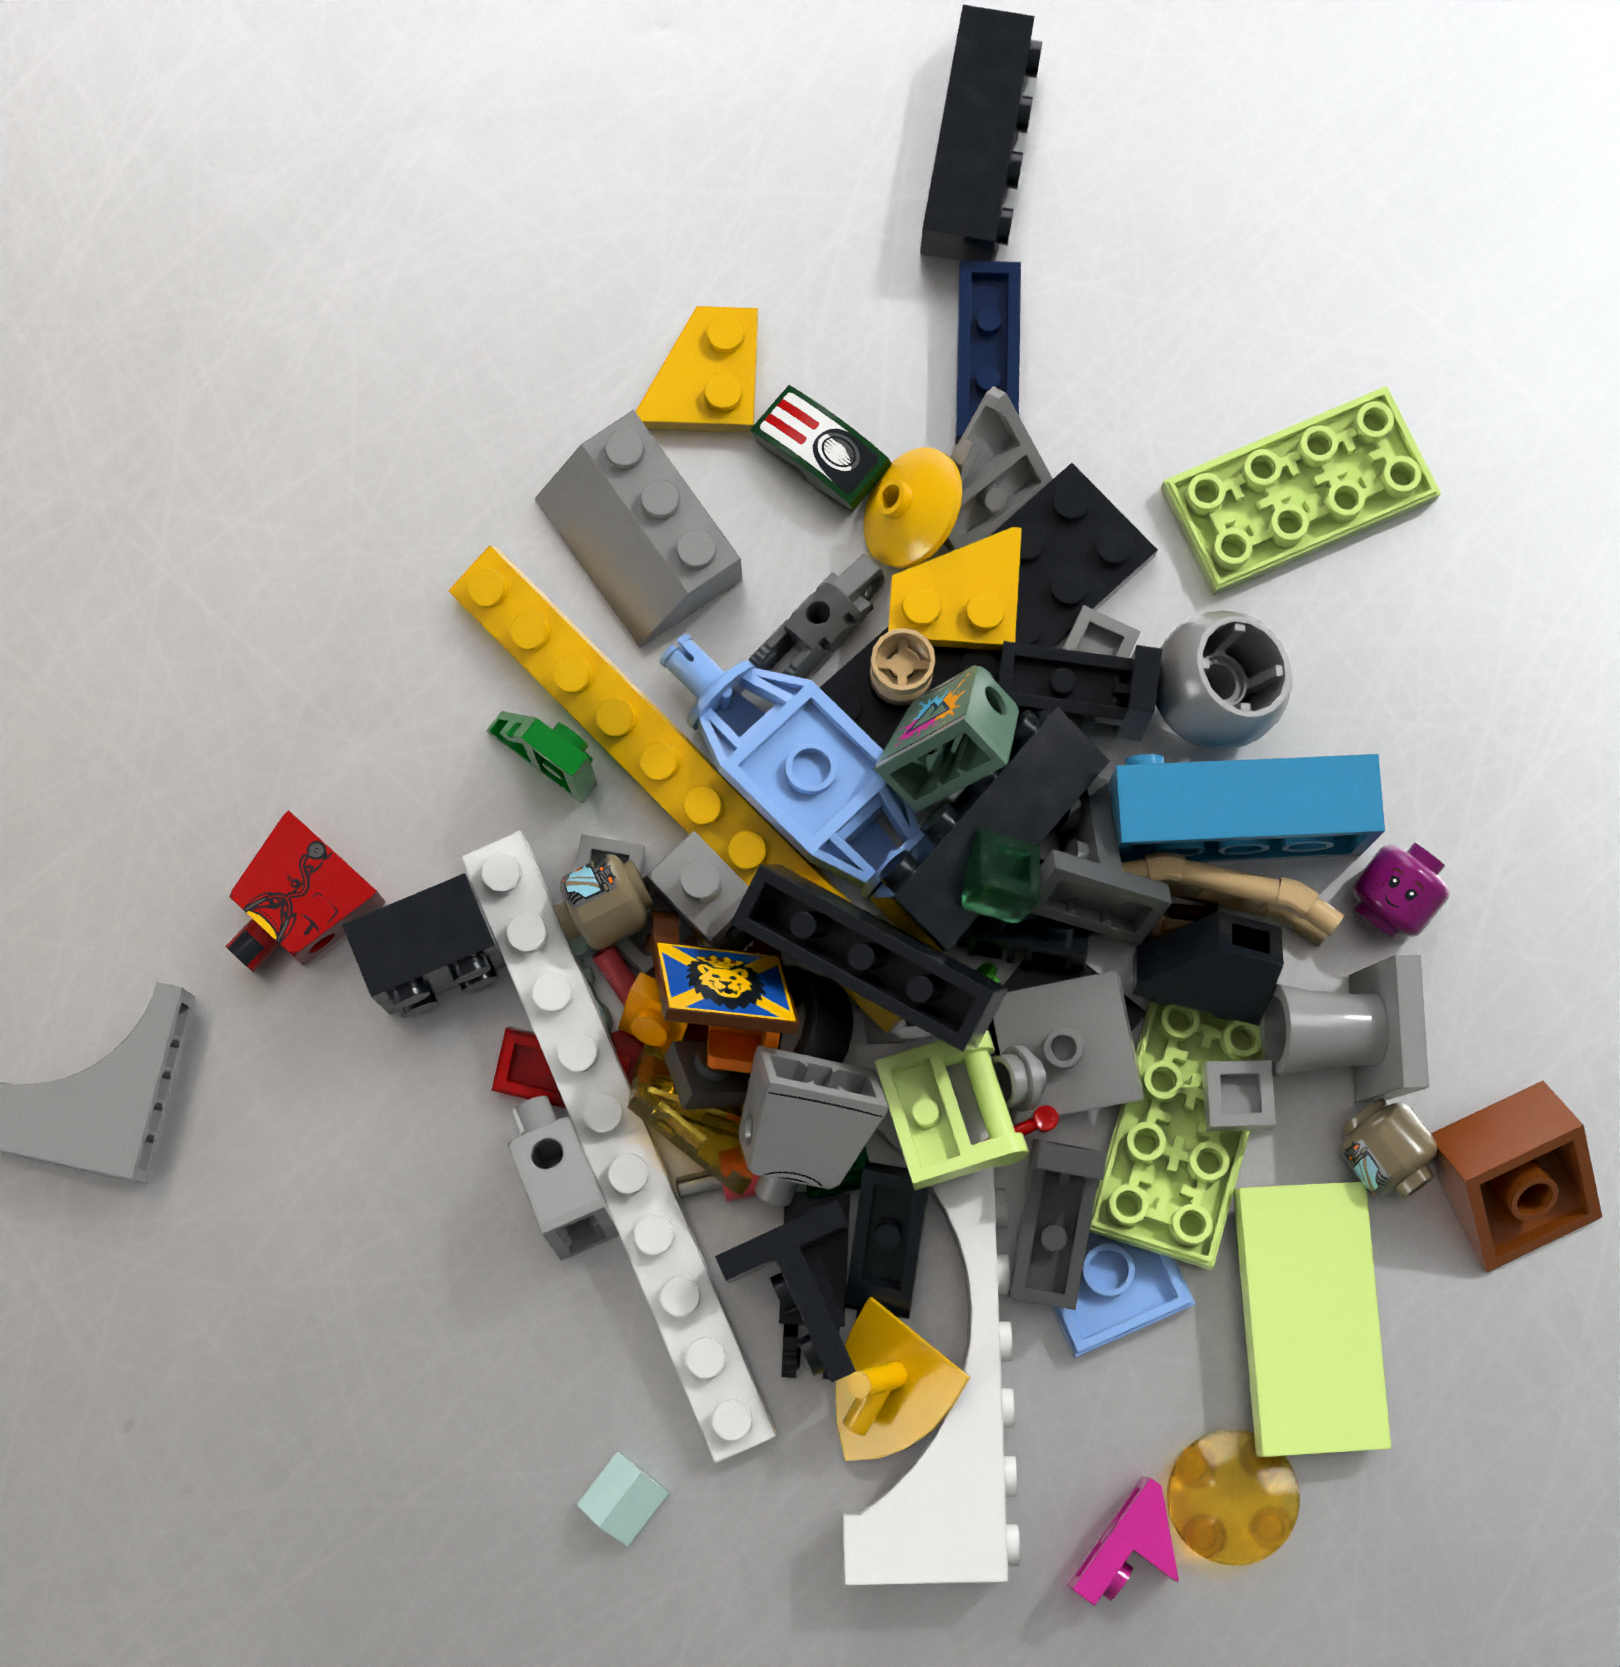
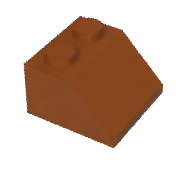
[1431,1080,1602,1272]

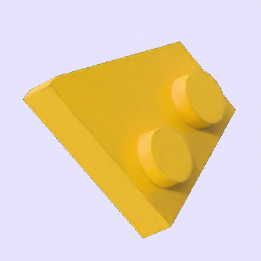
[635,306,758,433]

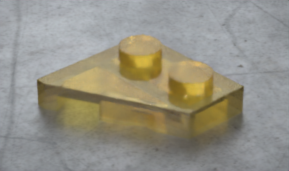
[627,1044,753,1196]

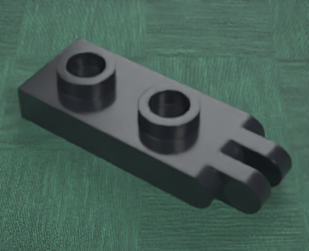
[844,1161,929,1321]

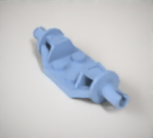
[659,634,924,901]

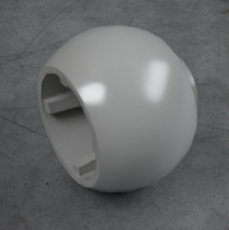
[1156,610,1292,750]

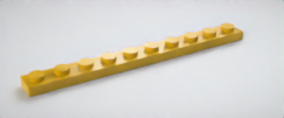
[448,545,903,1033]

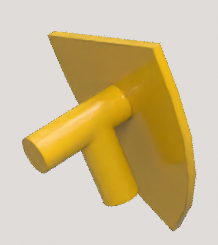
[835,1297,971,1461]

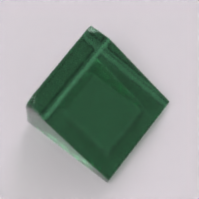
[962,828,1041,923]

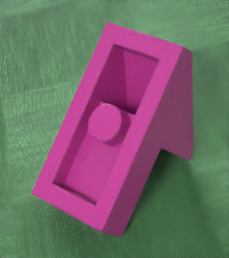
[1067,1476,1178,1606]

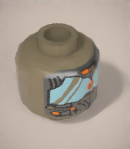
[553,854,655,950]
[1340,1098,1438,1199]

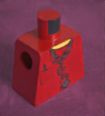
[225,810,386,972]

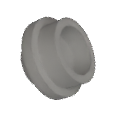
[992,1045,1046,1112]

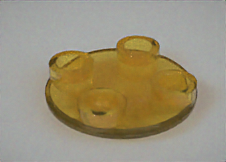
[1167,1429,1300,1566]

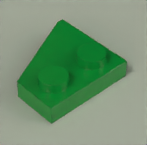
[486,711,598,803]

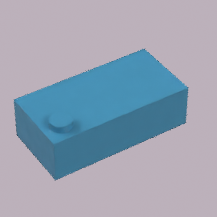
[1108,754,1385,863]

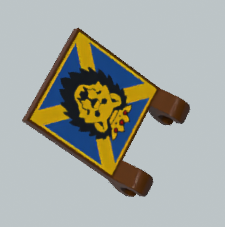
[645,910,800,1035]

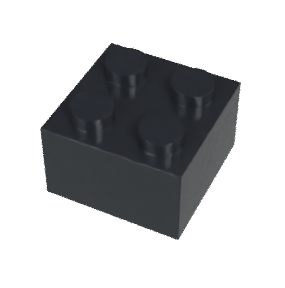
[342,873,507,1018]

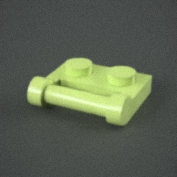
[874,1030,1029,1190]

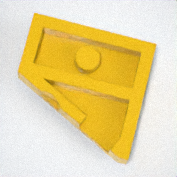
[888,527,1022,651]

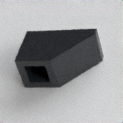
[1133,911,1284,1026]

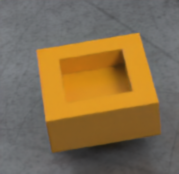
[618,972,691,1051]

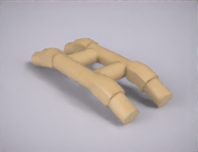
[1121,852,1345,947]

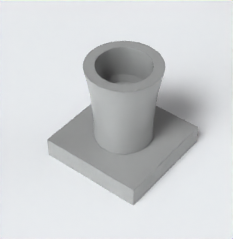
[1260,955,1429,1102]

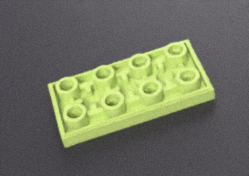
[1161,386,1441,596]
[1089,999,1264,1270]
[1233,1182,1391,1457]

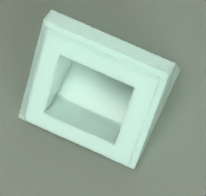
[576,1451,670,1546]

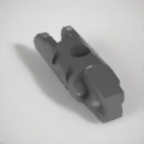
[748,554,885,679]

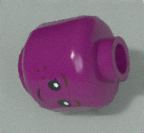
[1352,842,1450,940]

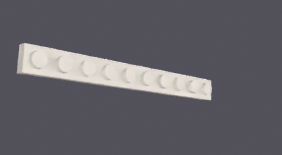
[461,830,778,1463]

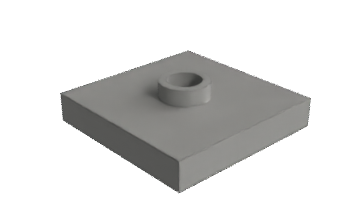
[993,970,1145,1124]

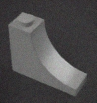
[0,982,195,1184]

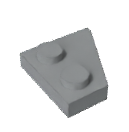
[944,387,1053,552]

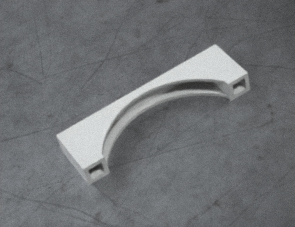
[843,1043,1020,1585]

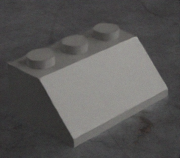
[535,410,742,648]

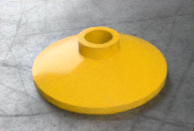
[863,447,962,569]

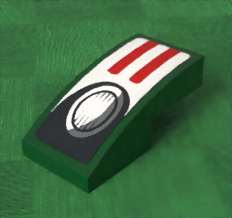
[750,385,892,510]

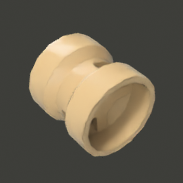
[869,628,935,706]

